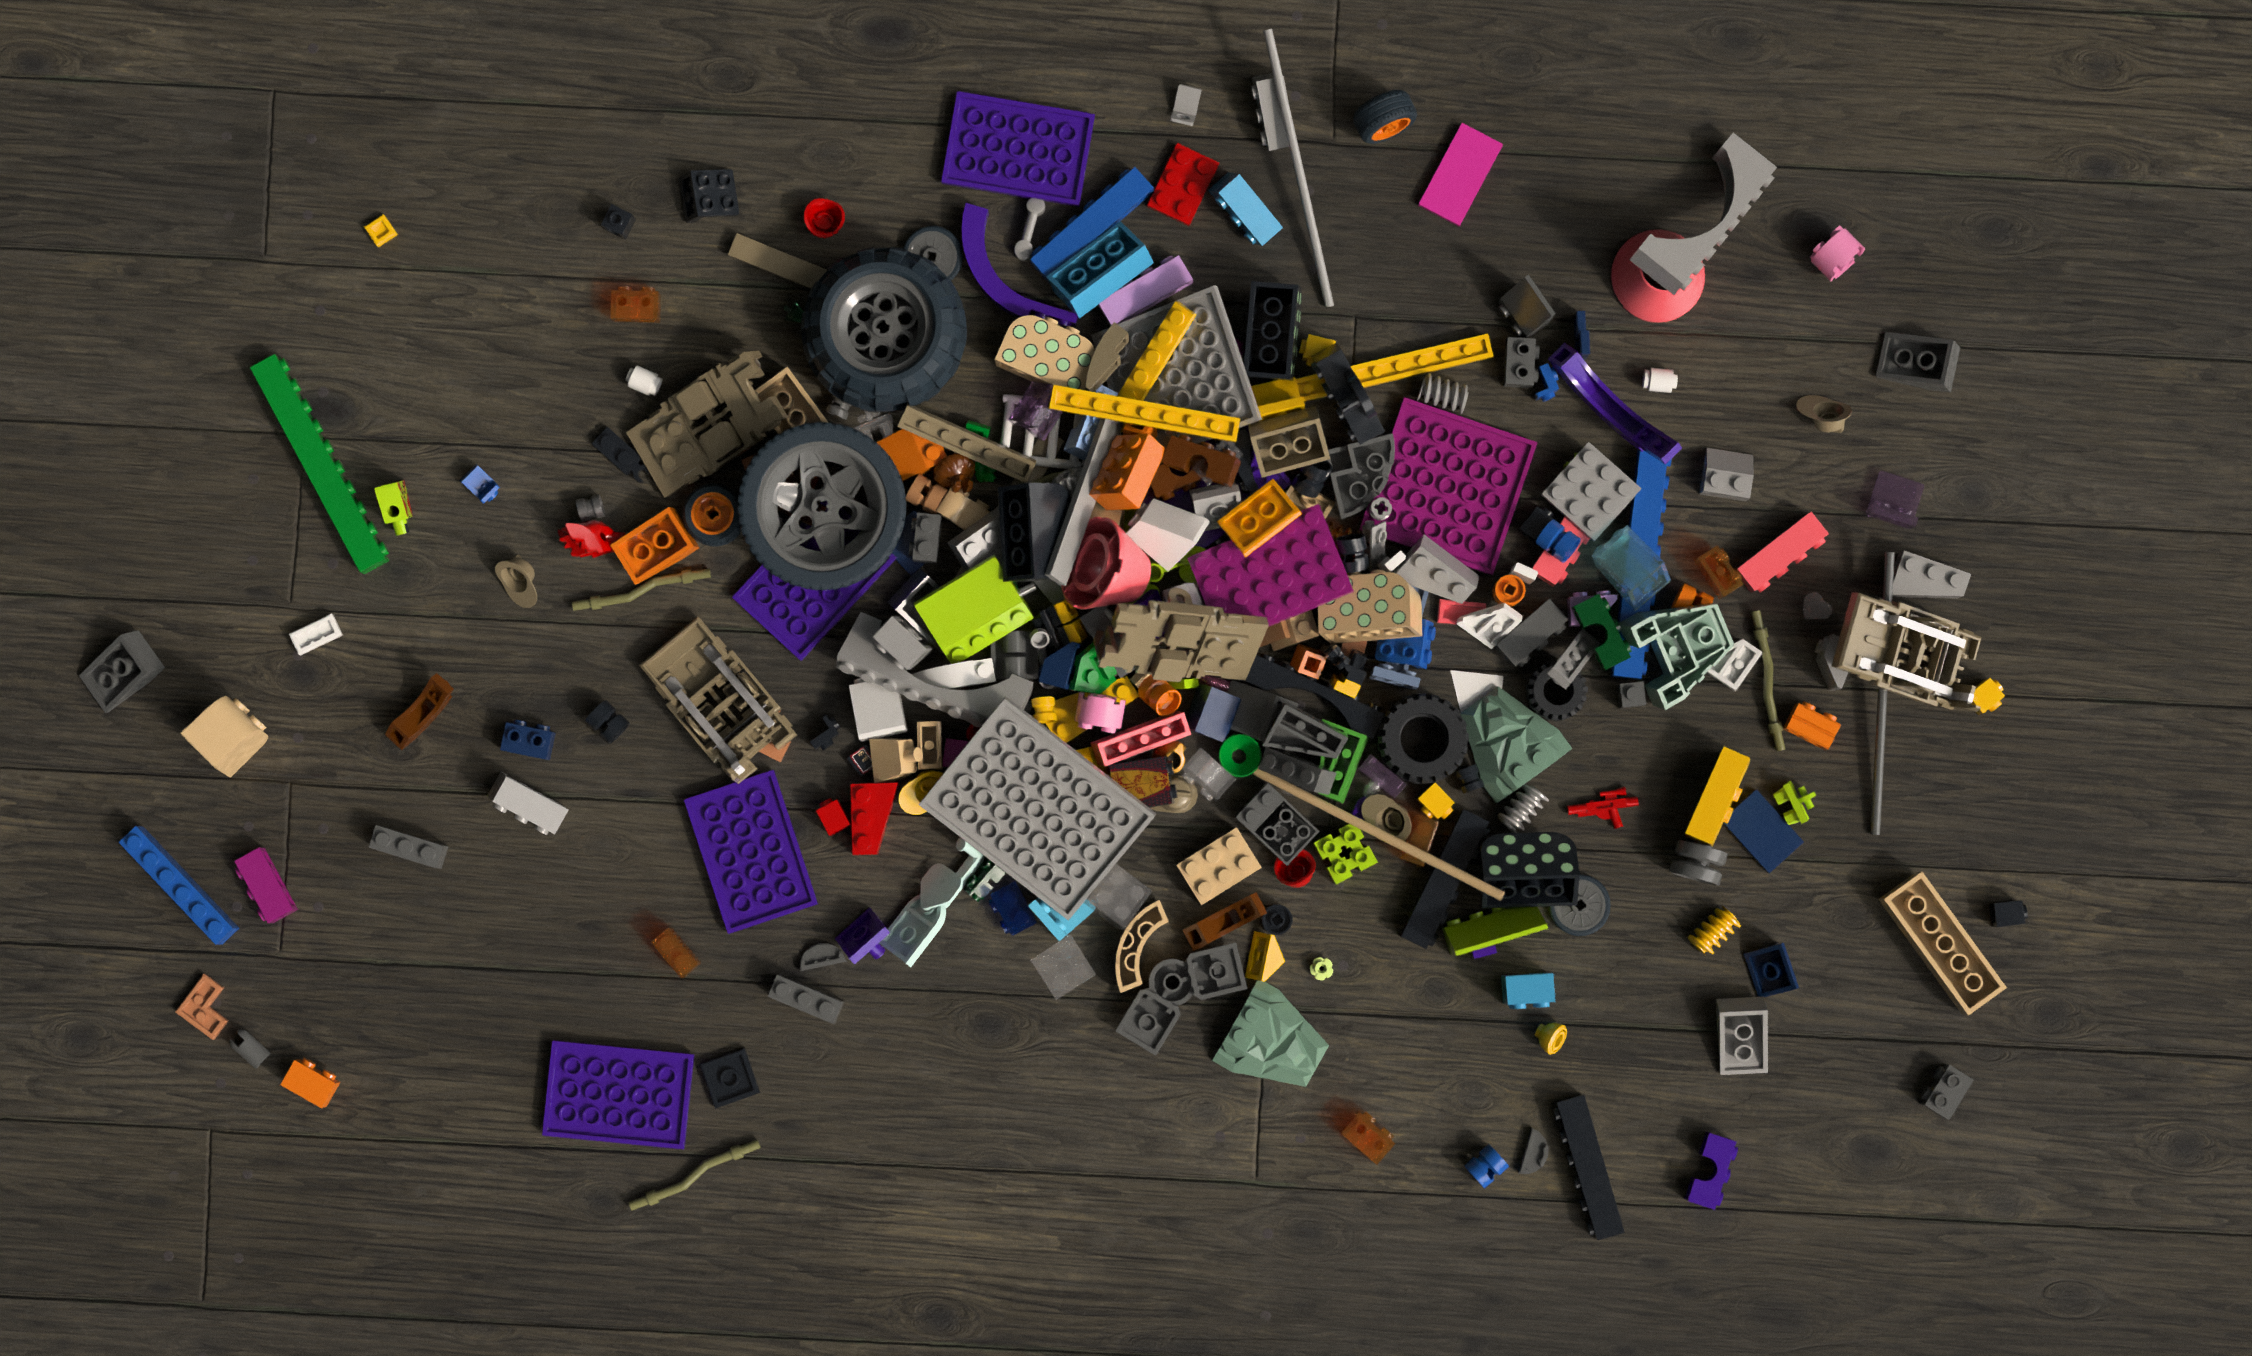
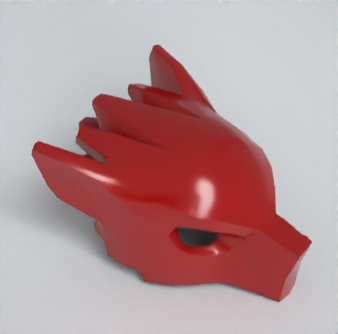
[558,520,625,558]

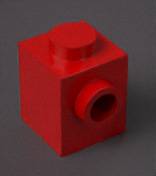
[816,798,852,836]

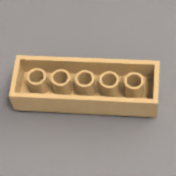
[1878,872,2007,1016]

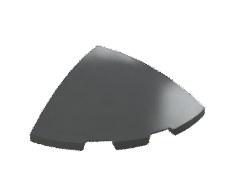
[1327,434,1395,519]

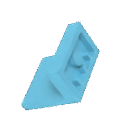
[1028,898,1094,941]

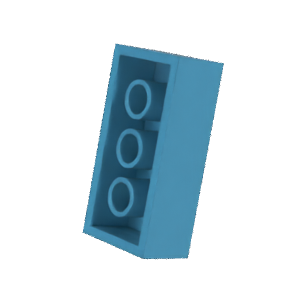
[1046,221,1154,319]

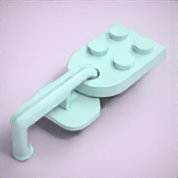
[879,838,984,967]

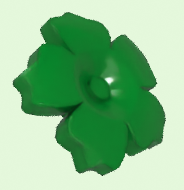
[975,461,997,482]

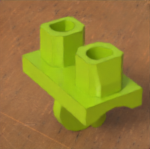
[1773,781,1816,825]

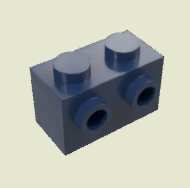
[500,719,556,761]

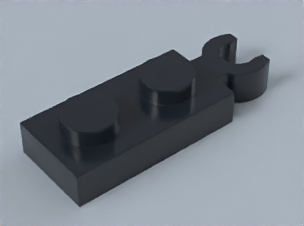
[592,426,651,484]

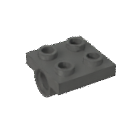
[991,631,1039,680]

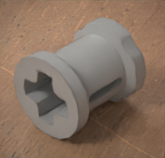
[1369,497,1392,521]

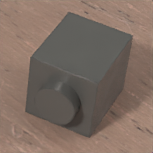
[1616,681,1646,709]

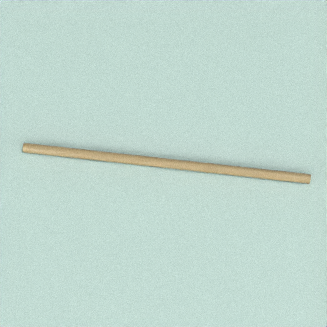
[1253,767,1504,900]

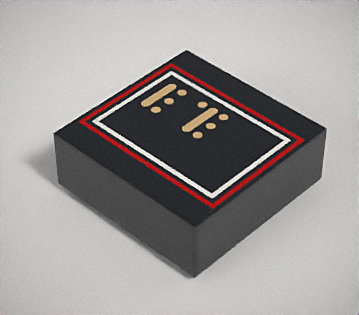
[847,744,873,777]

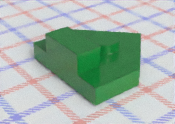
[1069,642,1117,694]

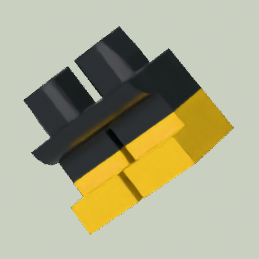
[1032,599,1089,651]
[1329,648,1368,698]

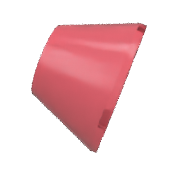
[1611,230,1705,323]
[1061,516,1151,609]

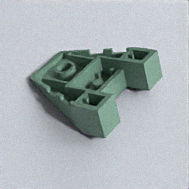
[1619,603,1734,710]

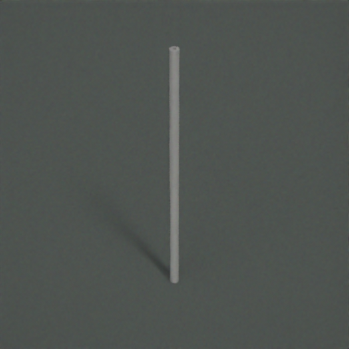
[1263,29,1334,307]

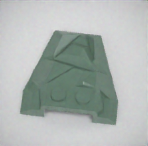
[1460,686,1572,803]
[1212,980,1329,1087]

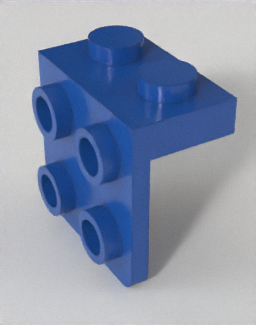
[1375,619,1436,669]

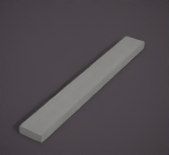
[1045,418,1124,585]

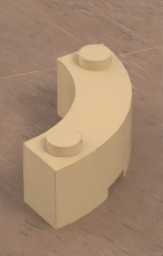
[1115,900,1168,993]

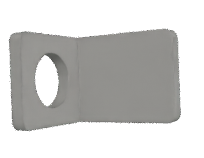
[1170,84,1201,126]

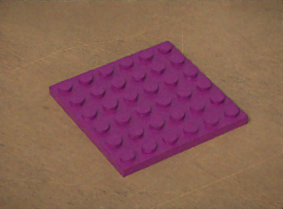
[1359,397,1538,576]

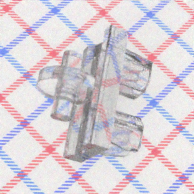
[854,410,895,440]

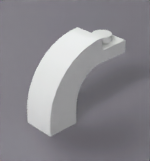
[912,658,996,690]

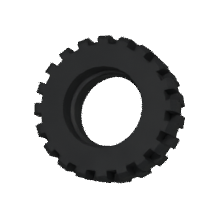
[1377,693,1469,784]

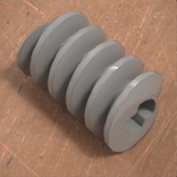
[1417,373,1469,414]
[1498,784,1549,833]

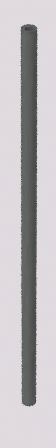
[1871,552,1895,835]

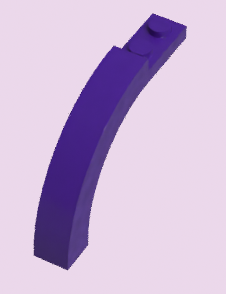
[962,203,1078,328]
[1548,343,1682,465]

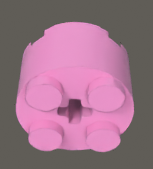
[1810,226,1865,281]
[1075,692,1126,733]

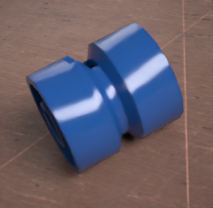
[1536,519,1581,563]
[1464,1144,1509,1189]

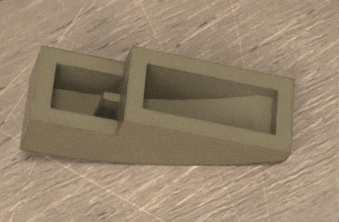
[1085,322,1129,392]

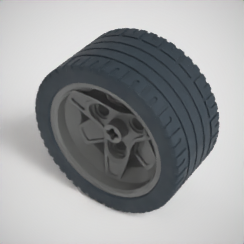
[737,422,906,590]

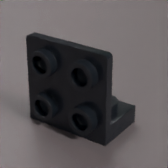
[679,169,739,223]

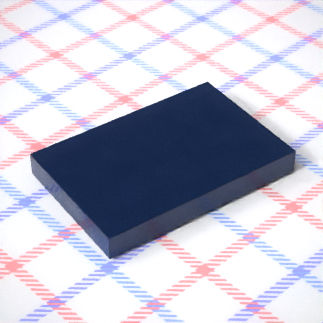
[1723,789,1804,873]

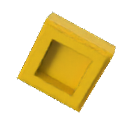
[364,214,398,247]

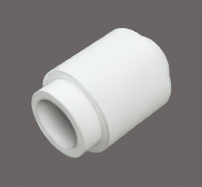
[626,366,662,396]
[1642,368,1678,393]

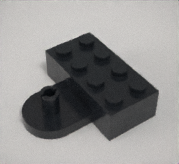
[1311,343,1385,445]

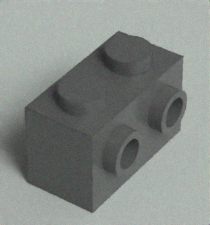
[1503,337,1540,388]
[909,513,942,564]
[1920,1064,1974,1120]

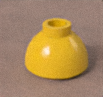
[1535,1023,1567,1055]

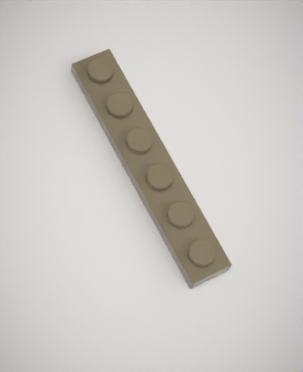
[897,403,1036,483]

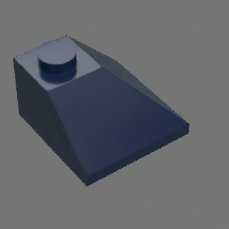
[1038,642,1088,692]

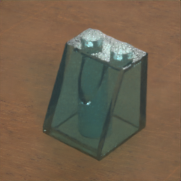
[1591,525,1671,611]

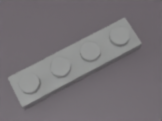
[1547,628,1601,689]

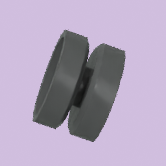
[1669,840,1728,886]

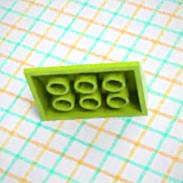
[913,555,1034,664]
[1442,907,1548,956]

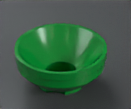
[1219,734,1262,777]

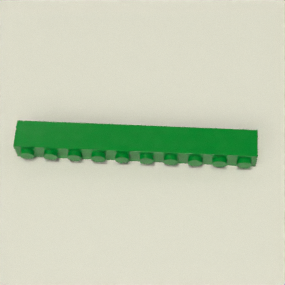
[250,354,389,574]

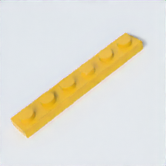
[1118,301,1197,432]

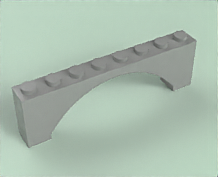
[1630,133,1777,295]
[836,612,1034,727]

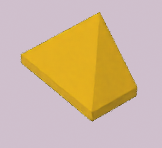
[1245,931,1285,982]

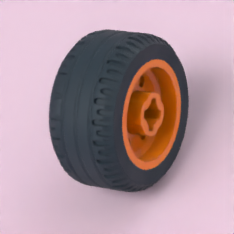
[1353,90,1417,144]
[682,483,741,547]

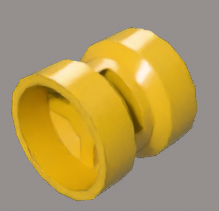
[1031,696,1057,723]

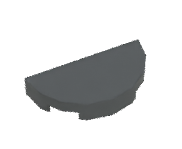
[800,943,847,971]
[1518,1128,1549,1174]

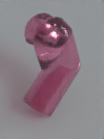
[1200,675,1230,692]

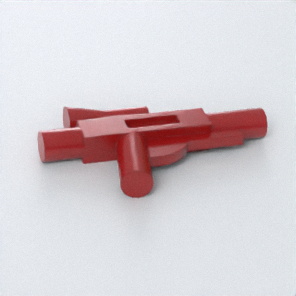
[1567,786,1639,829]

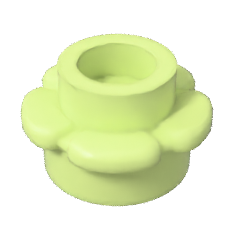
[1310,957,1333,980]

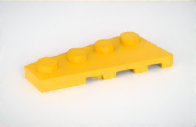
[1046,676,1139,743]

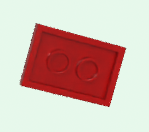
[1147,143,1219,227]

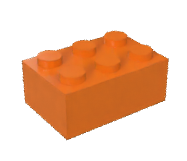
[1089,433,1166,510]

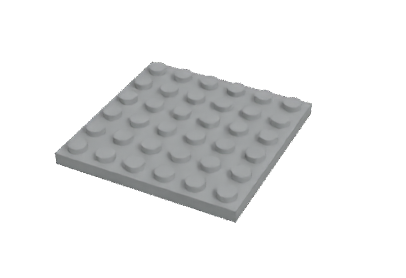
[1091,285,1262,456]

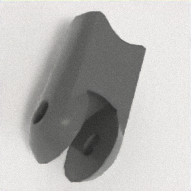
[229,1029,271,1069]

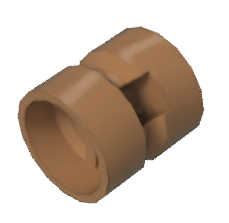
[906,474,948,514]

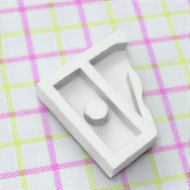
[1457,603,1522,649]
[1707,639,1762,692]

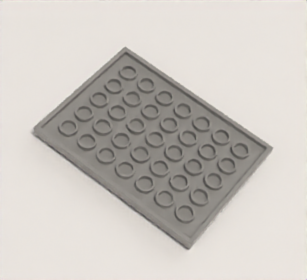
[919,696,1156,920]

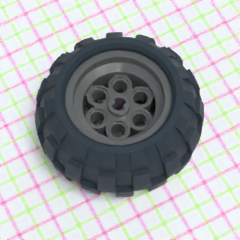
[801,247,967,413]

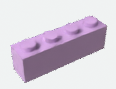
[1098,255,1193,326]

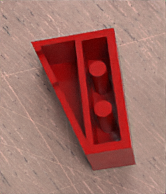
[851,783,900,855]

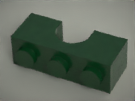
[1571,594,1632,671]

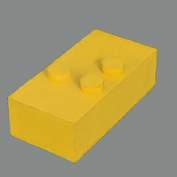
[1685,747,1750,847]

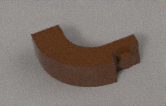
[385,673,454,750]
[1183,892,1267,951]

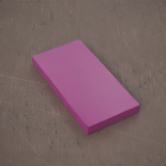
[1418,123,1503,227]

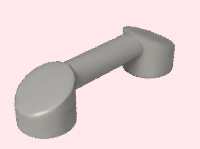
[1014,198,1045,261]
[1029,628,1055,689]

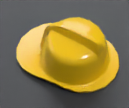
[898,770,943,815]

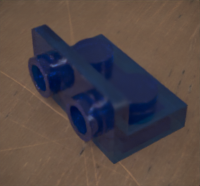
[989,881,1038,936]

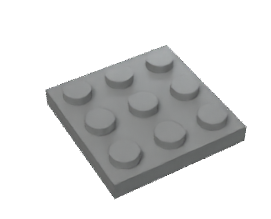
[1541,442,1642,542]

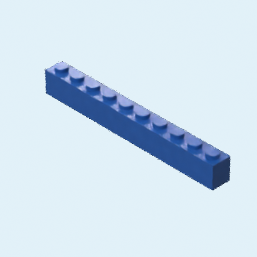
[1610,449,1672,680]

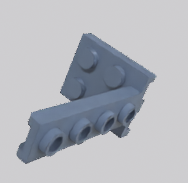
[1369,586,1429,691]

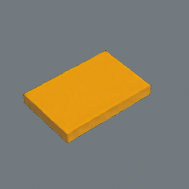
[1217,479,1302,557]

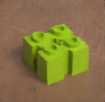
[1313,824,1378,885]

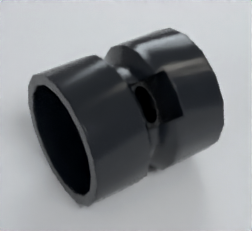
[1291,460,1332,498]
[1335,533,1370,573]
[585,700,630,745]
[1261,905,1293,935]

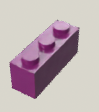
[235,847,298,923]

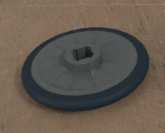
[903,226,963,280]
[1549,874,1611,936]

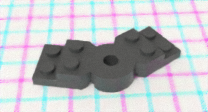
[1116,943,1247,1056]

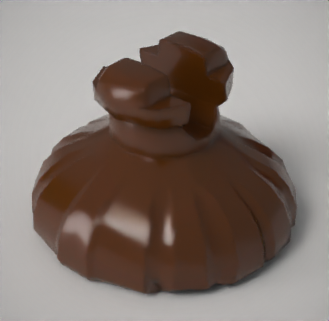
[934,453,975,493]

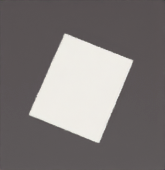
[1450,670,1503,712]

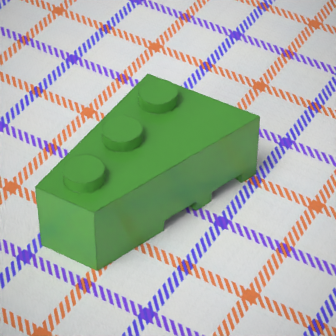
[1319,719,1369,804]

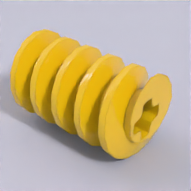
[1688,905,1741,956]

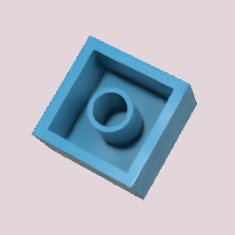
[1501,973,1555,1009]

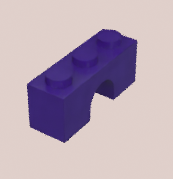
[1684,1132,1738,1210]

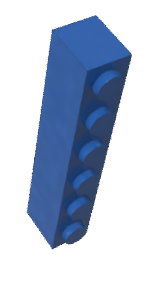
[1030,167,1154,284]
[119,826,239,945]

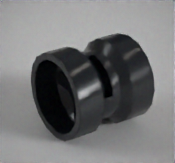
[1455,764,1485,794]

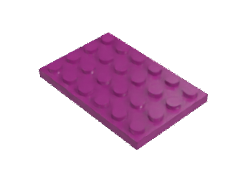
[1188,504,1354,627]

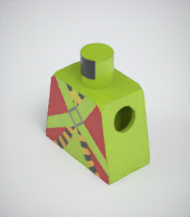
[374,480,412,536]

